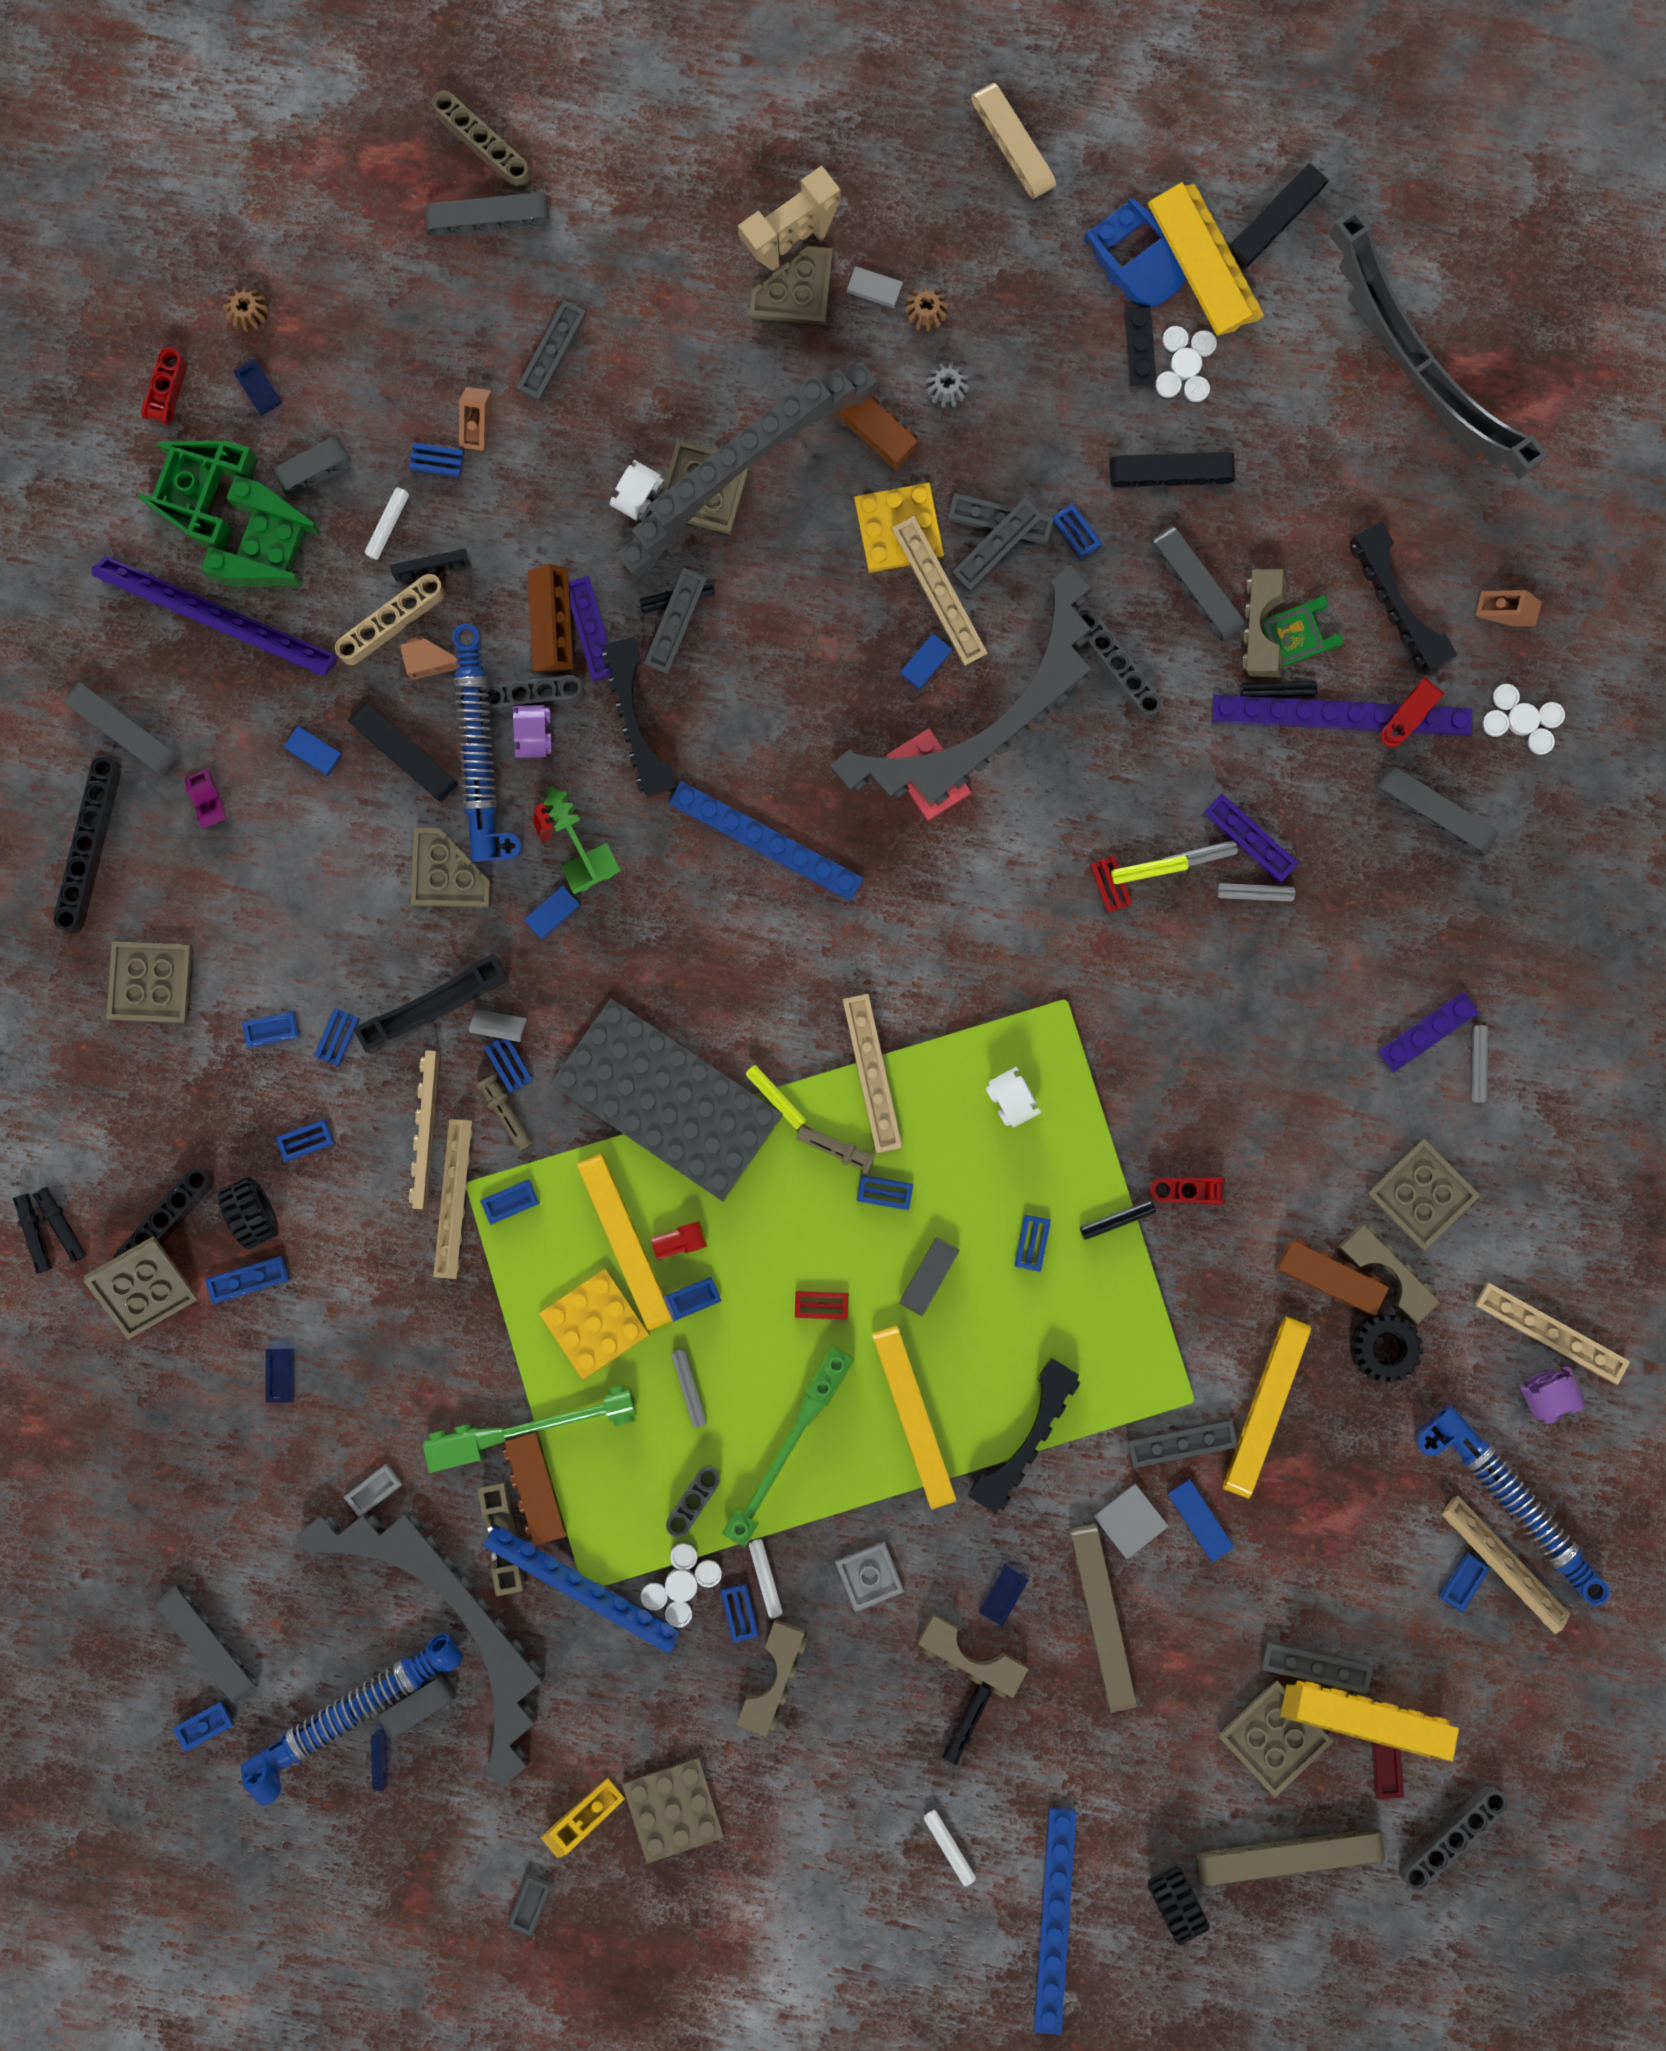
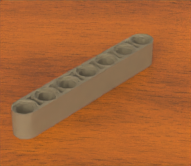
[1069,1523,1137,1713]
[1196,1829,1385,1885]

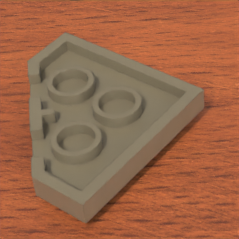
[749,246,833,325]
[410,828,491,908]

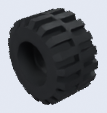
[218,1176,279,1250]
[1350,1315,1423,1382]
[1148,1865,1209,1945]

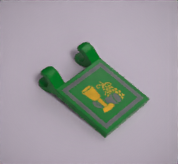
[1263,596,1344,667]

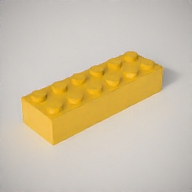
[1280,1681,1459,1761]

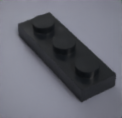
[1124,307,1156,386]
[390,548,471,583]

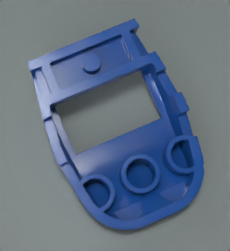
[1084,198,1186,308]

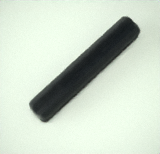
[639,581,715,613]
[1240,681,1317,697]
[1080,1200,1156,1240]

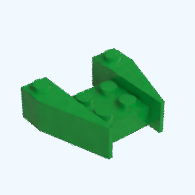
[138,441,259,551]
[200,475,320,587]

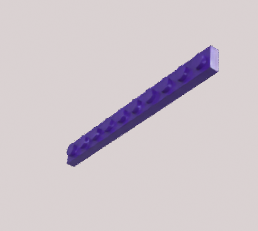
[92,556,338,676]
[1211,695,1472,736]

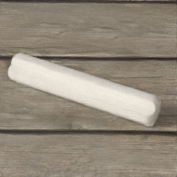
[365,487,409,560]
[749,1539,783,1618]
[924,1810,976,1886]

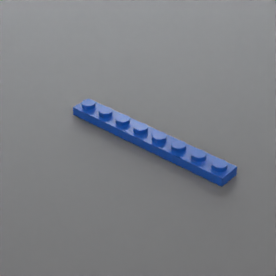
[669,781,863,902]
[483,1525,679,1654]
[1034,1807,1077,2035]

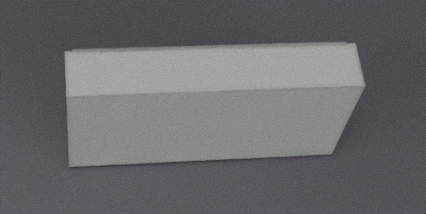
[847,266,903,309]
[469,1009,527,1042]
[344,1463,403,1518]

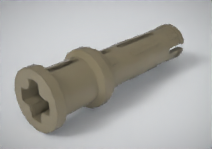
[475,1074,533,1152]
[796,1124,876,1175]

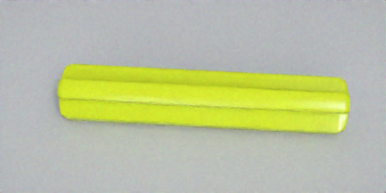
[1111,855,1189,884]
[746,1065,806,1130]

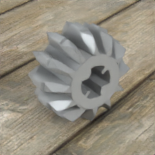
[926,362,969,408]

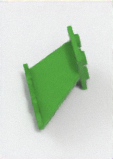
[543,786,621,894]

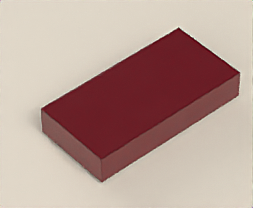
[1371,1742,1404,1799]

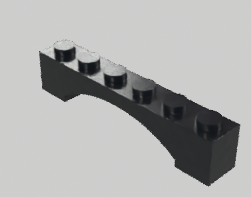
[1350,521,1457,675]
[601,636,676,797]
[353,954,509,1054]
[967,1357,1080,1514]

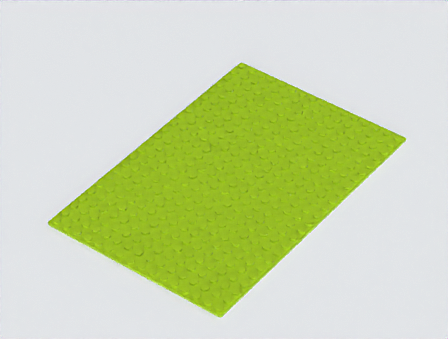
[467,1000,1194,1586]

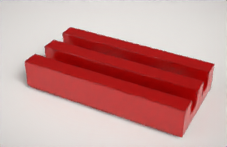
[532,803,553,842]
[1090,855,1133,913]
[795,1291,848,1320]

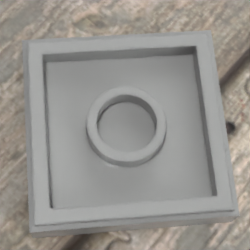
[1093,1483,1169,1559]
[835,1541,904,1612]

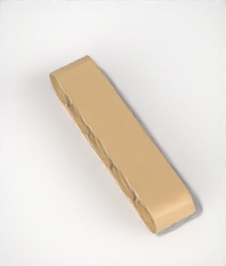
[971,82,1056,199]
[335,574,445,665]

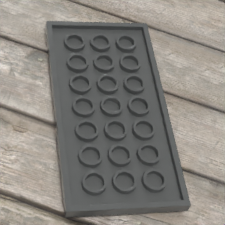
[550,998,783,1202]

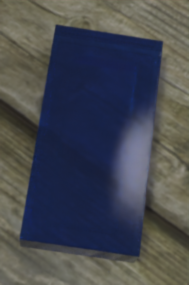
[233,359,282,416]
[265,1349,294,1403]
[979,1565,1029,1627]
[371,1730,388,1791]

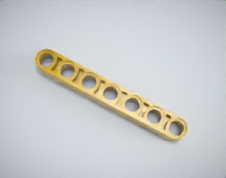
[577,1153,673,1331]
[1223,1316,1311,1499]
[872,1325,956,1510]

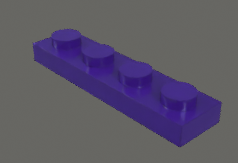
[569,576,613,682]
[1203,793,1299,883]
[1377,992,1479,1073]

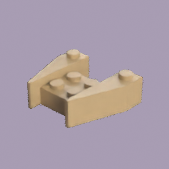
[738,166,840,272]

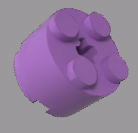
[513,705,551,758]
[1520,1367,1585,1424]

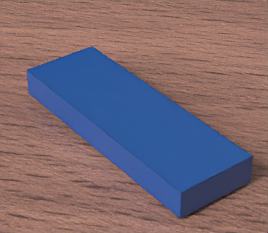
[205,1255,290,1304]
[1167,1479,1234,1562]

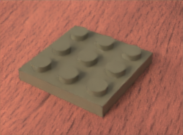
[661,440,750,535]
[106,942,192,1024]
[1367,1139,1480,1251]
[83,1236,197,1340]
[1218,1679,1333,1798]
[622,1757,724,1864]

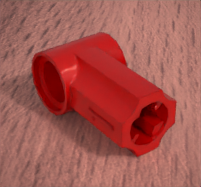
[651,1221,707,1260]

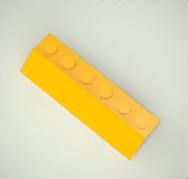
[1147,182,1264,336]

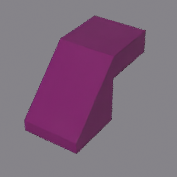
[184,769,226,829]

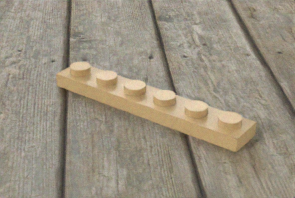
[891,516,988,667]
[843,994,902,1154]
[409,1050,440,1210]
[433,1119,473,1279]
[1474,1283,1630,1385]
[1442,1495,1571,1634]

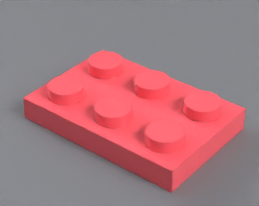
[886,728,971,822]

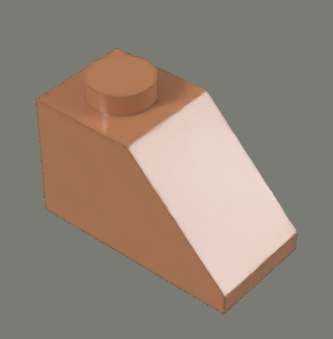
[459,387,491,451]
[1475,590,1542,626]
[400,637,460,680]

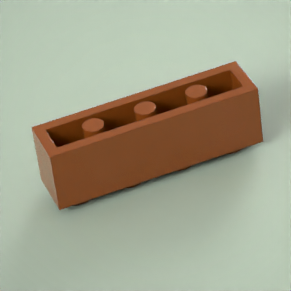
[834,372,918,470]
[528,564,573,675]
[1275,1238,1389,1316]
[503,1432,567,1546]

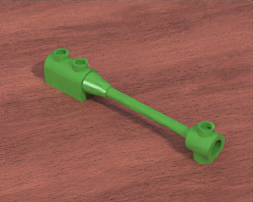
[722,1346,855,1547]
[424,1385,637,1473]

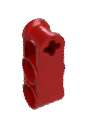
[141,347,187,426]
[1380,677,1444,748]
[1147,1177,1225,1205]

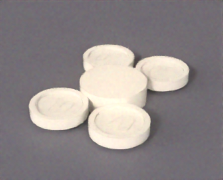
[1155,326,1217,402]
[1482,684,1565,755]
[641,1542,722,1628]

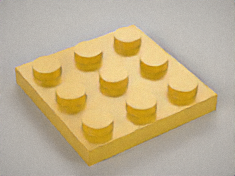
[854,483,944,573]
[539,1269,650,1380]

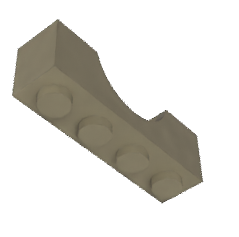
[1243,569,1286,677]
[1337,1225,1439,1324]
[477,1481,526,1596]
[917,1613,1028,1698]
[736,1619,808,1737]

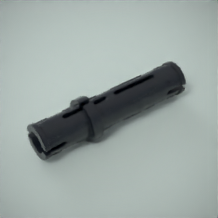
[32,1187,87,1263]
[12,1193,53,1274]
[942,1684,993,1765]

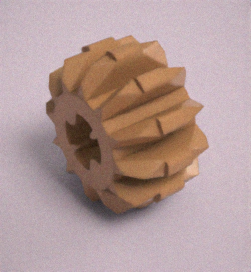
[905,285,948,332]
[223,286,268,332]

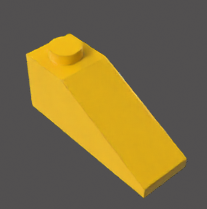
[540,1778,625,1859]

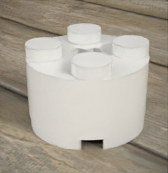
[609,460,664,521]
[986,1066,1041,1128]

